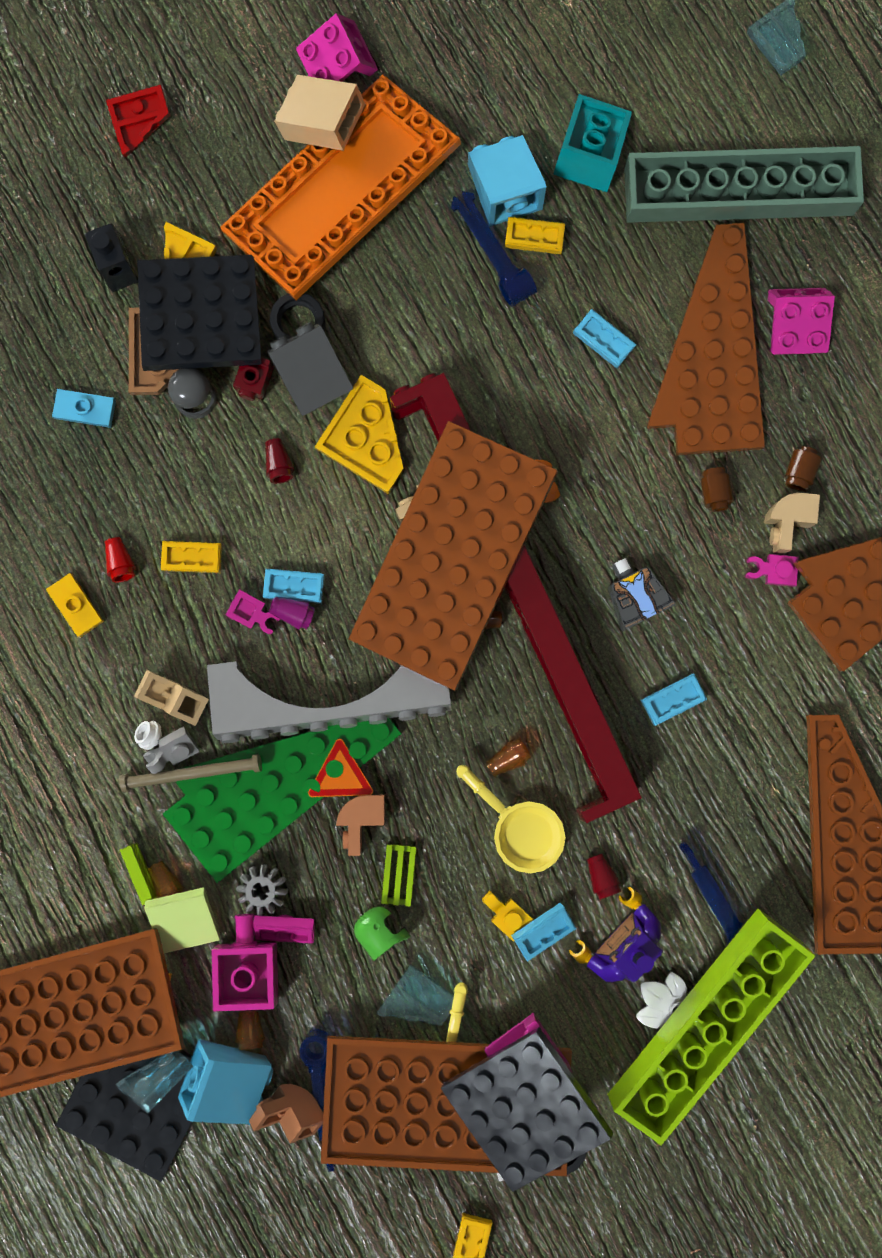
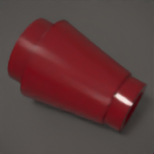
[265,438,294,484]
[587,853,621,900]

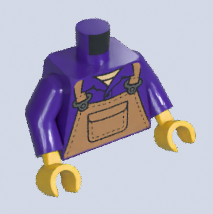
[569,887,663,983]

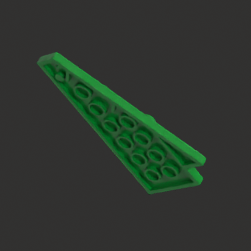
[163,718,402,883]

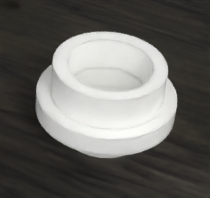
[134,721,162,750]

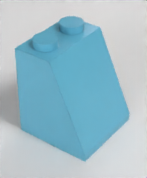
[468,135,547,227]
[178,1039,273,1125]

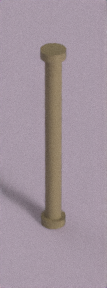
[119,754,262,792]

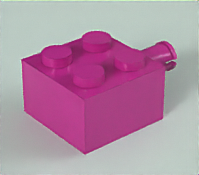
[212,914,278,1011]

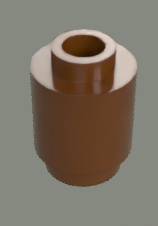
[785,446,822,492]
[700,467,734,512]

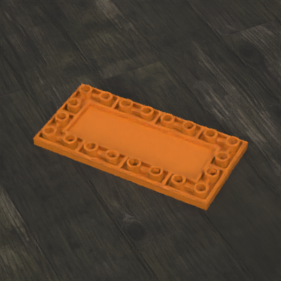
[220,74,461,300]

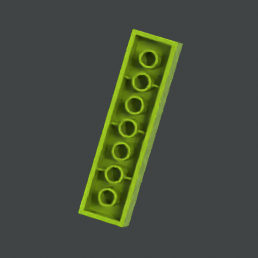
[607,908,815,1146]

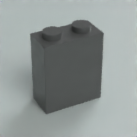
[267,322,354,416]

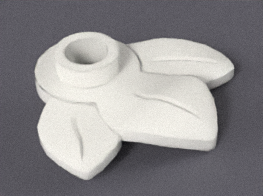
[636,972,687,1029]

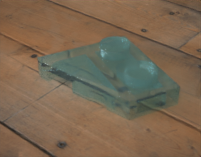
[747,0,806,76]

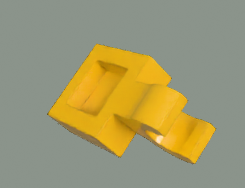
[482,890,533,942]

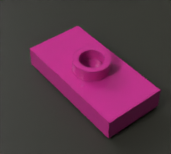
[253,915,315,943]

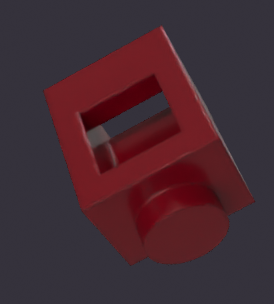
[233,357,274,401]

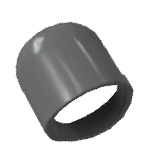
[168,368,217,419]

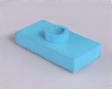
[573,309,636,369]
[52,389,116,428]
[263,569,324,604]
[641,673,707,726]
[511,902,577,962]

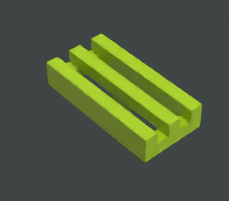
[120,843,159,905]
[381,843,416,907]

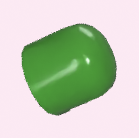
[354,906,411,961]

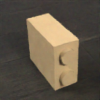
[275,75,365,151]

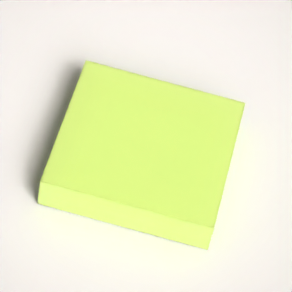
[144,887,220,953]

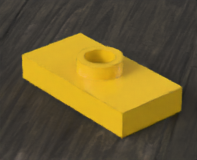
[505,217,565,255]
[161,541,222,573]
[46,573,104,638]
[452,1213,492,1258]

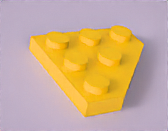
[315,375,404,494]

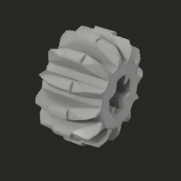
[236,864,288,916]

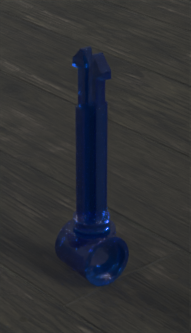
[451,191,537,307]
[679,842,744,945]
[300,1029,335,1172]

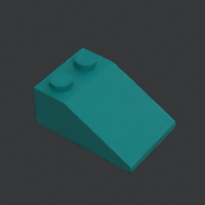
[553,94,632,192]

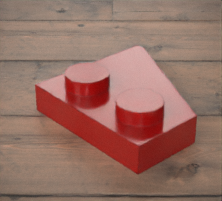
[106,85,170,157]

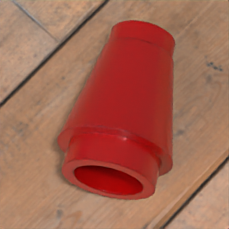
[104,537,136,583]

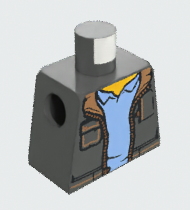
[608,558,676,632]

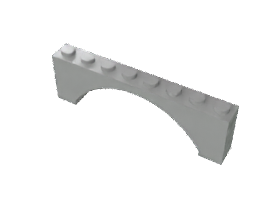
[207,661,451,743]

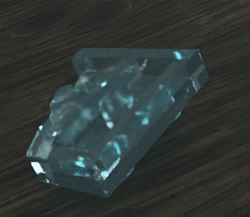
[377,964,454,1026]
[116,1051,193,1114]

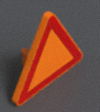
[308,739,373,797]

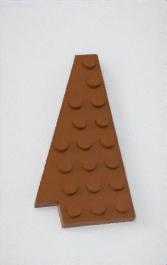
[647,223,765,455]
[787,537,882,672]
[806,715,882,955]

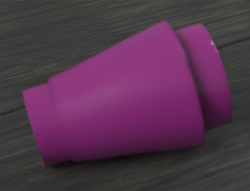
[269,597,315,630]

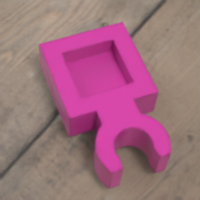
[745,554,799,587]
[225,589,280,634]

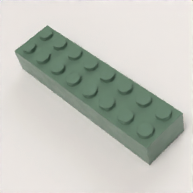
[624,146,864,223]

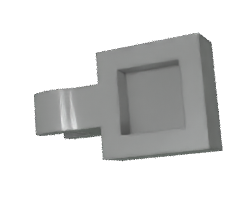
[143,726,199,774]

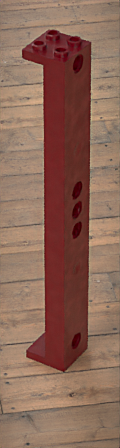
[390,373,642,823]

